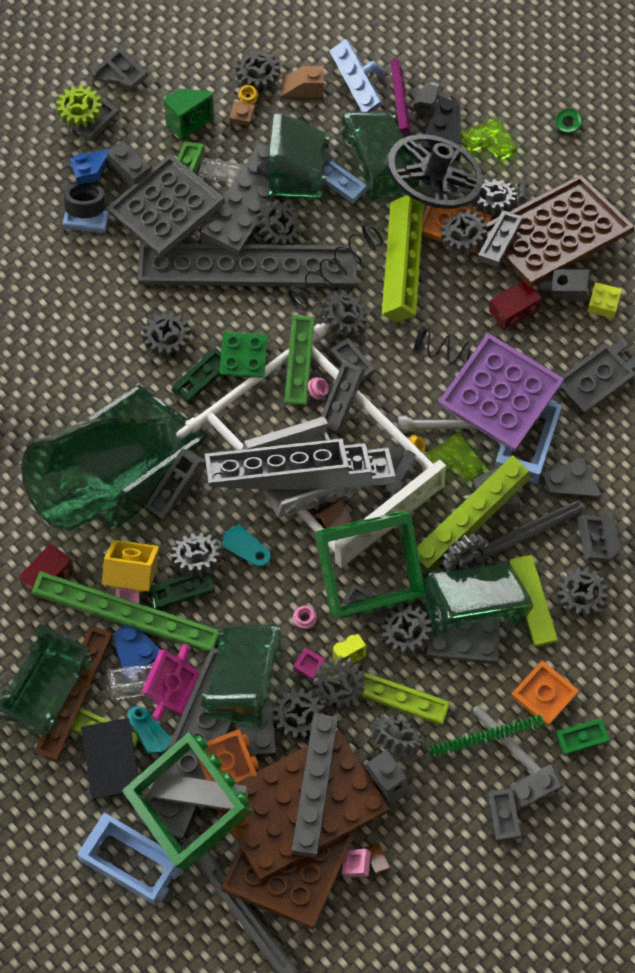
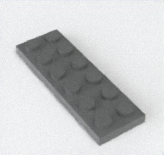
[200,143,279,255]

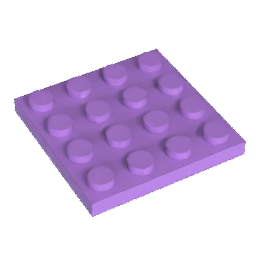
[438,333,564,452]

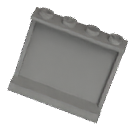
[242,417,360,518]

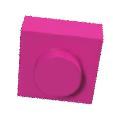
[293,648,326,682]

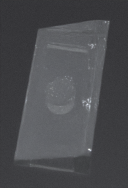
[198,157,244,185]
[107,664,153,699]

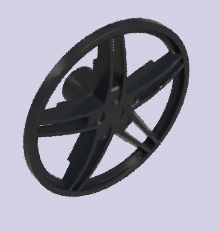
[387,134,483,209]

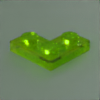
[460,117,518,161]
[424,433,485,482]

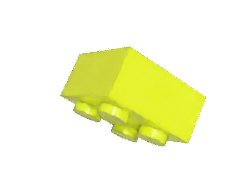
[588,282,622,318]
[333,634,366,664]

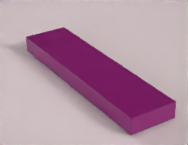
[390,59,412,138]

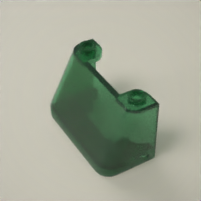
[341,111,419,201]
[269,112,329,197]
[423,561,534,636]
[0,624,93,736]
[201,624,282,727]

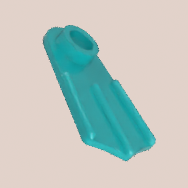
[221,524,271,566]
[127,706,172,754]

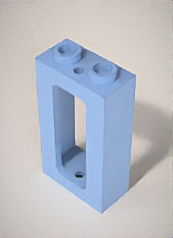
[494,400,562,484]
[77,813,182,905]

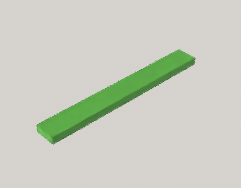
[32,571,220,653]

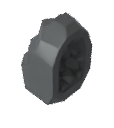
[413,82,440,116]

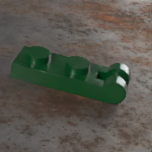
[171,347,221,405]
[146,572,215,611]

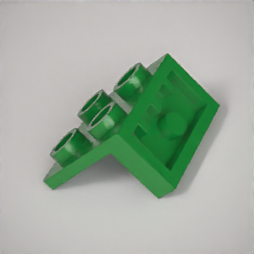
[220,332,268,378]

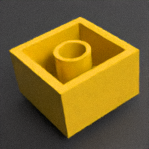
[102,540,159,592]

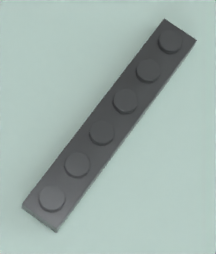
[291,713,338,858]

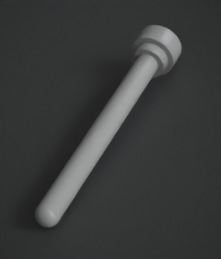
[397,416,476,434]
[473,706,555,797]

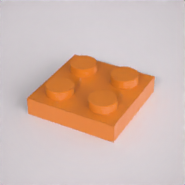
[511,660,579,727]

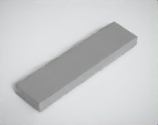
[151,774,249,810]

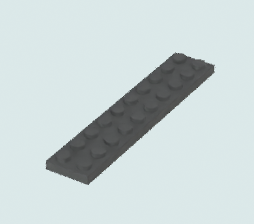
[138,243,357,288]

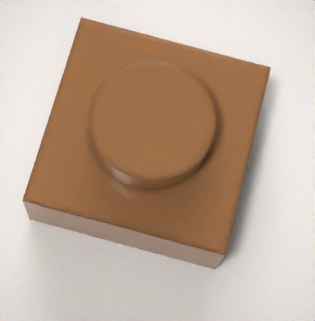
[229,101,255,127]

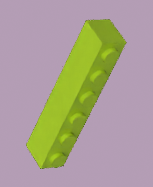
[382,195,424,323]
[417,455,531,574]

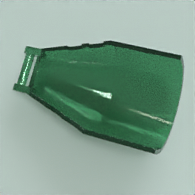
[21,413,176,532]

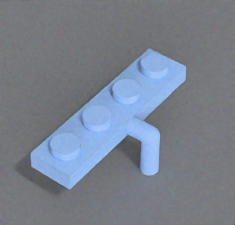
[330,39,386,116]
[309,160,367,204]

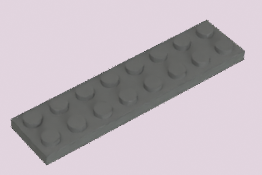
[137,647,256,841]

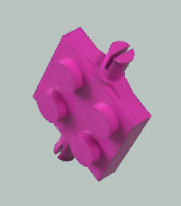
[141,644,200,722]

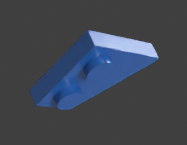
[70,149,110,185]
[113,625,160,685]

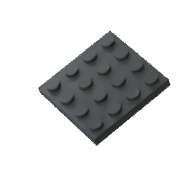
[107,154,226,258]

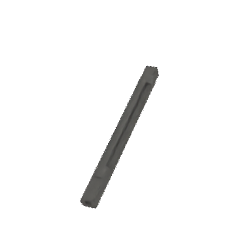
[183,834,299,973]

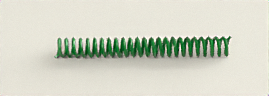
[426,714,546,758]

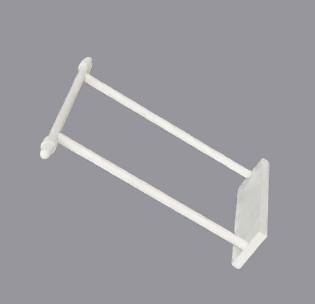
[176,322,446,568]

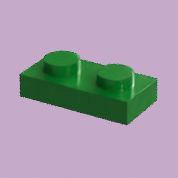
[555,718,610,757]

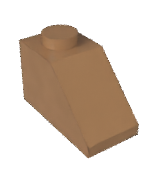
[282,66,324,98]

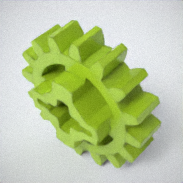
[56,84,103,128]

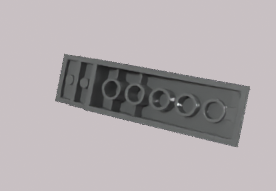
[205,438,396,490]

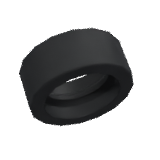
[64,183,105,219]

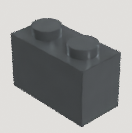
[106,141,151,187]

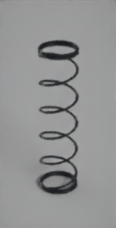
[288,223,383,311]
[413,326,470,365]

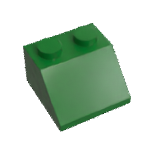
[163,89,214,141]

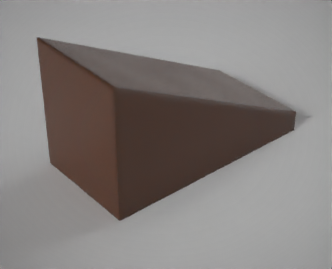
[364,843,390,877]

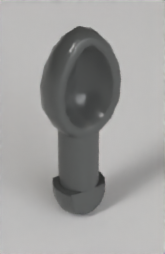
[515,179,530,208]

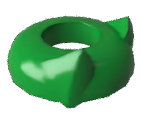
[555,108,582,134]

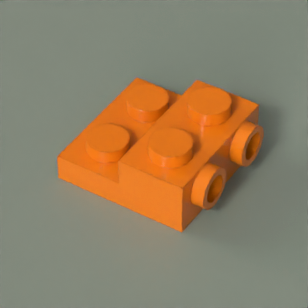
[197,729,260,783]

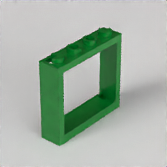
[314,511,426,619]
[122,732,253,871]

